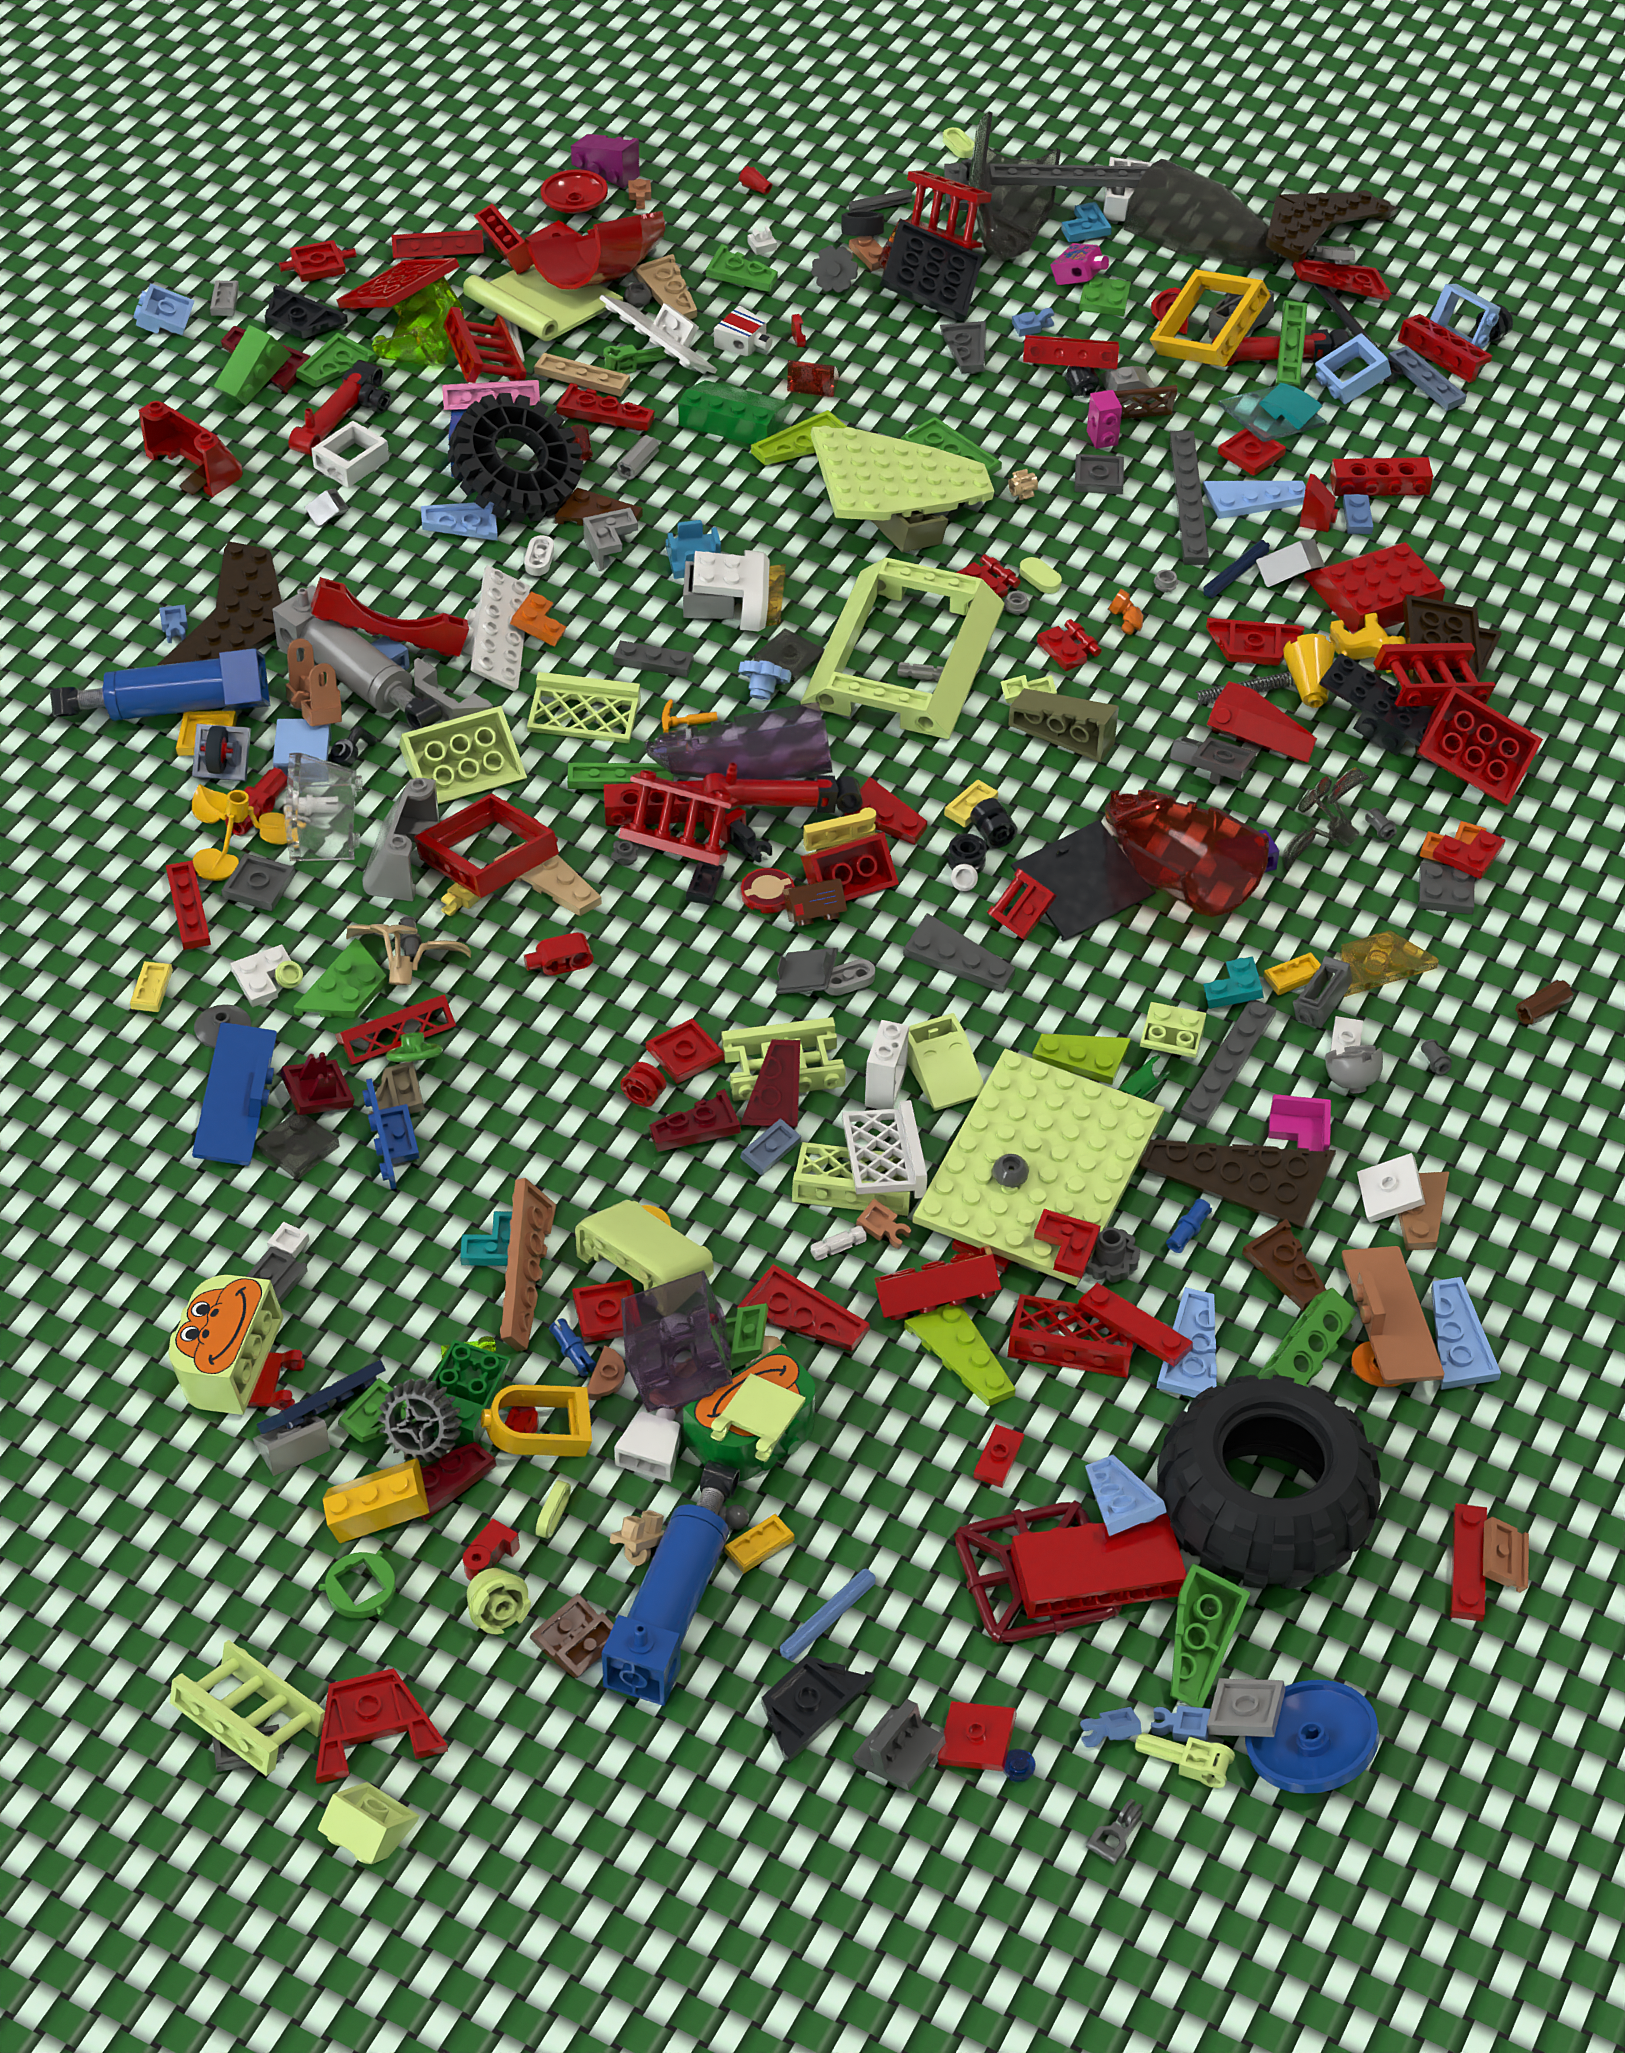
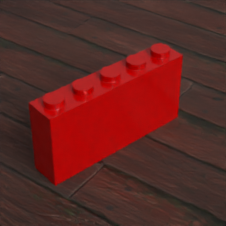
[1010,1513,1187,1619]

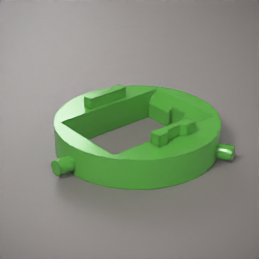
[319,1550,396,1619]

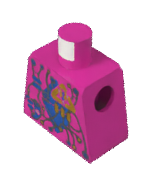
[1050,243,1109,285]

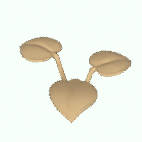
[346,924,471,985]

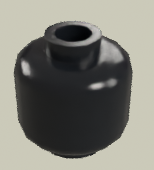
[1065,366,1100,397]

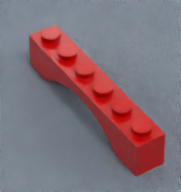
[311,577,469,657]

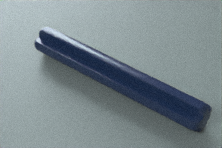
[1203,540,1270,599]

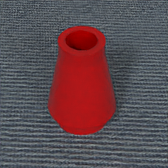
[739,166,773,195]

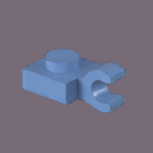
[1012,308,1055,337]
[1080,1707,1142,1747]

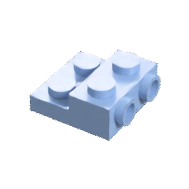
[133,283,195,335]

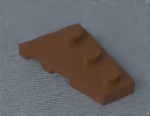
[555,487,643,526]
[1242,1219,1326,1311]

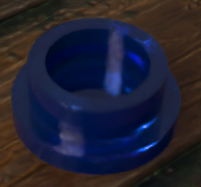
[1004,1749,1036,1782]

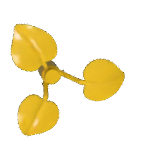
[192,784,307,881]

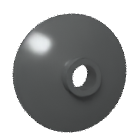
[194,1004,251,1048]

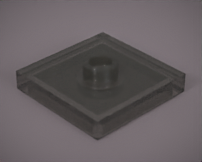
[754,628,825,683]

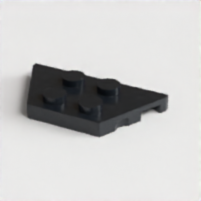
[265,285,348,339]
[761,1655,875,1764]

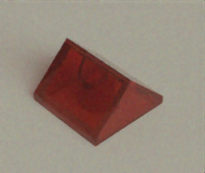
[787,360,840,397]

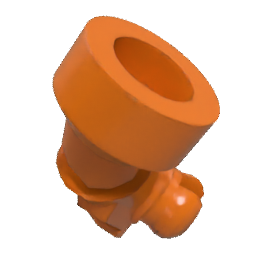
[1107,589,1143,635]

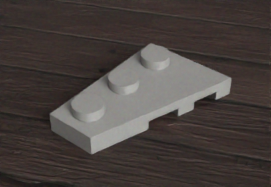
[1308,245,1355,264]

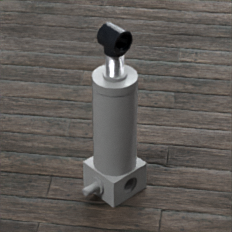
[273,585,442,730]

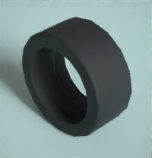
[841,211,884,236]

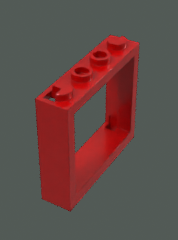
[414,793,559,898]

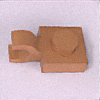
[628,179,651,209]

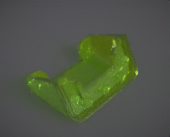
[371,276,464,366]

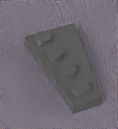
[903,913,1015,993]

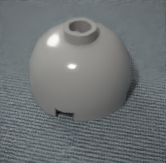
[1325,1045,1383,1093]

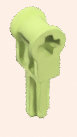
[1135,1732,1235,1788]

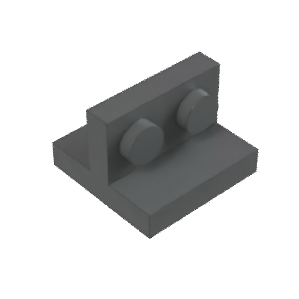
[853,1699,946,1791]

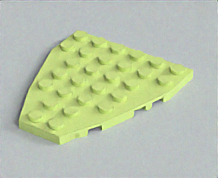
[811,426,994,521]

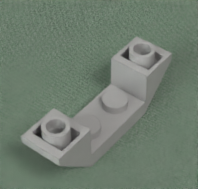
[414,658,493,722]

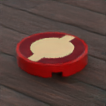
[741,868,795,914]

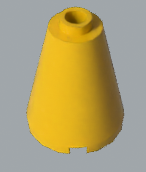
[1283,634,1335,708]

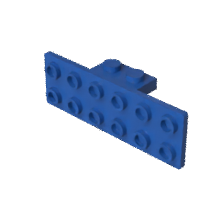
[192,1022,277,1166]

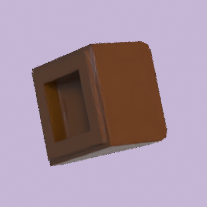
[179,464,207,495]

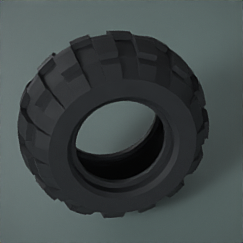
[1156,1375,1381,1589]

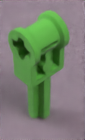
[602,344,667,374]

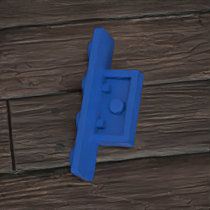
[362,1078,420,1189]

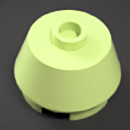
[467,1568,531,1634]

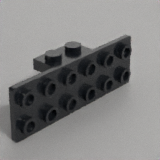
[1319,653,1434,756]

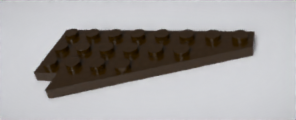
[1402,594,1502,760]

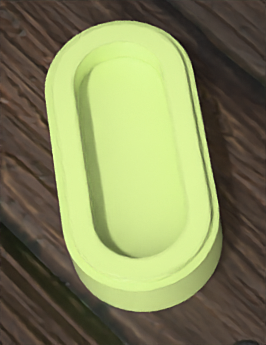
[943,127,976,158]
[1020,557,1062,593]
[536,1480,571,1539]

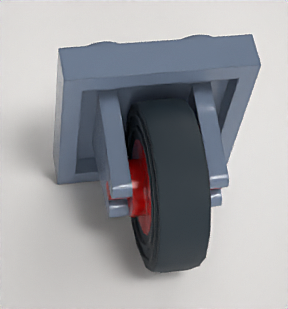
[192,724,251,781]

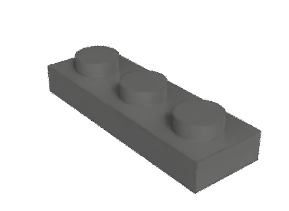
[613,640,694,677]

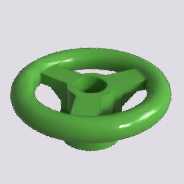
[386,1032,443,1062]

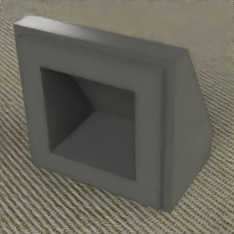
[1170,736,1203,766]

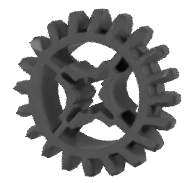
[378,1378,463,1462]

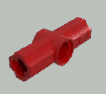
[225,767,289,836]

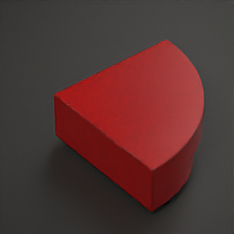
[791,314,806,348]

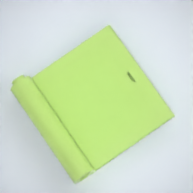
[463,264,623,342]

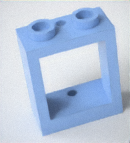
[1430,284,1501,349]
[1315,333,1391,405]

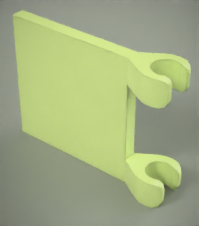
[711,1373,806,1462]

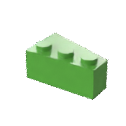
[214,325,292,406]

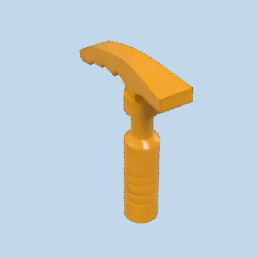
[662,699,718,738]

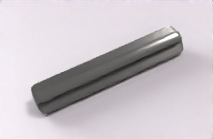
[849,189,912,212]

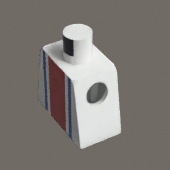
[714,306,773,356]

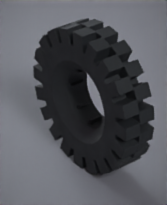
[448,393,583,522]

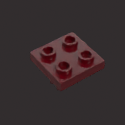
[280,1052,355,1115]

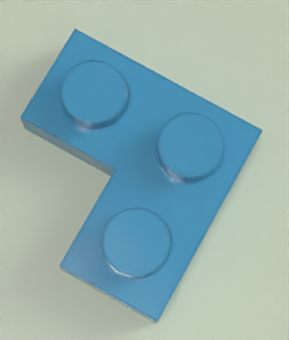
[1061,202,1112,242]

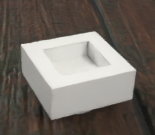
[267,1222,309,1258]

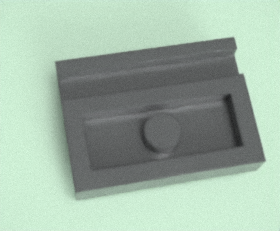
[246,1246,308,1305]

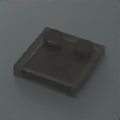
[256,1111,340,1180]

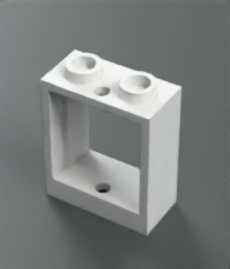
[312,421,389,488]
[865,1020,909,1110]

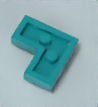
[1203,956,1264,1009]
[460,1211,512,1266]

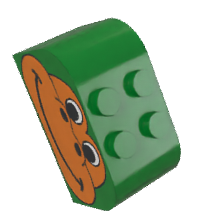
[683,1345,815,1482]

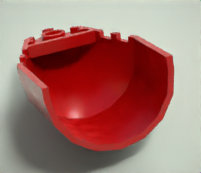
[527,211,665,289]

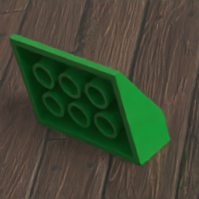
[678,380,793,444]

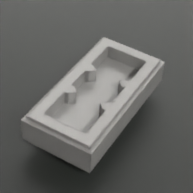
[210,280,239,316]

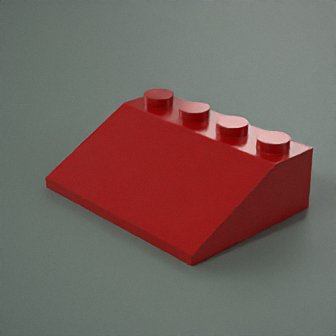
[1417,686,1543,806]

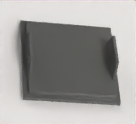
[775,947,839,995]

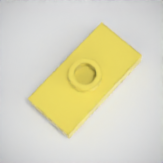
[130,961,173,1012]

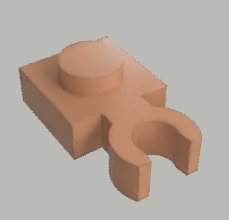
[856,1199,911,1249]

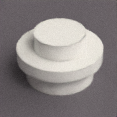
[951,864,978,891]

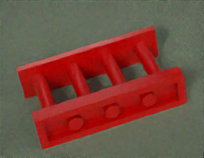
[904,170,992,251]
[443,307,526,383]
[1023,335,1119,369]
[1373,643,1496,707]
[618,770,739,866]

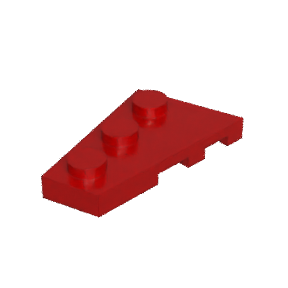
[844,777,928,845]

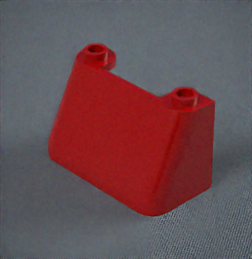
[138,401,243,497]

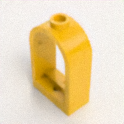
[481,1385,592,1457]

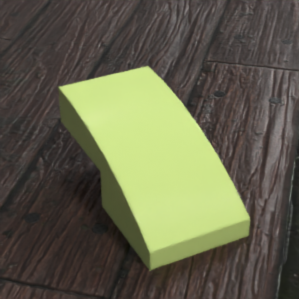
[1001,675,1057,704]

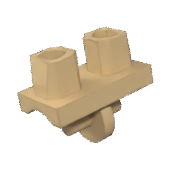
[610,1510,665,1566]

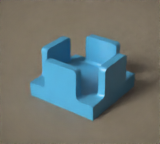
[666,520,721,579]

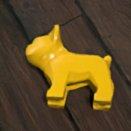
[1329,613,1406,674]

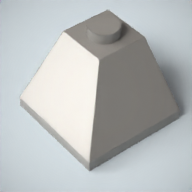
[1100,366,1160,406]

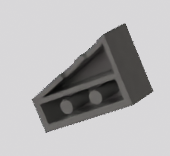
[1209,290,1274,339]

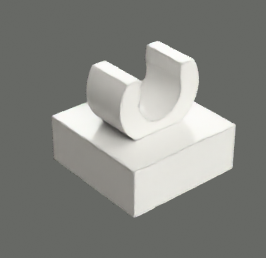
[748,225,777,255]

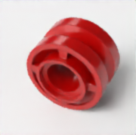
[620,1062,667,1107]

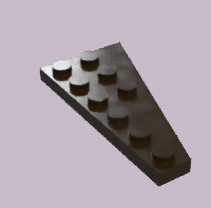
[1139,1139,1336,1230]

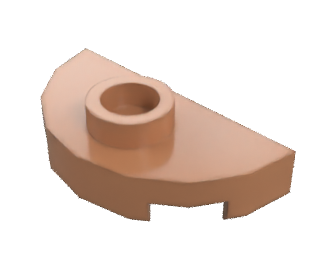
[587,1346,626,1400]

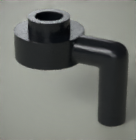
[330,726,377,767]

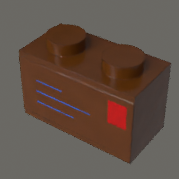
[783,878,847,926]

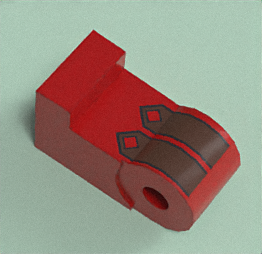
[463,1518,520,1581]

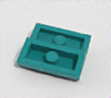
[1259,383,1323,430]

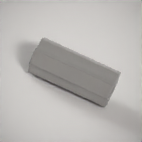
[617,435,659,480]

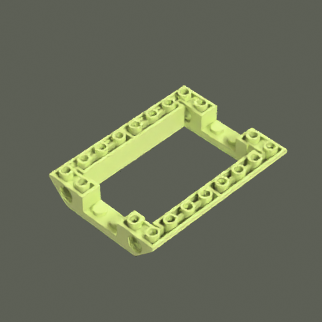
[801,557,1005,739]

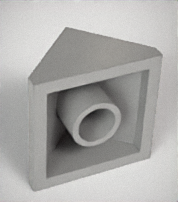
[253,1413,330,1476]

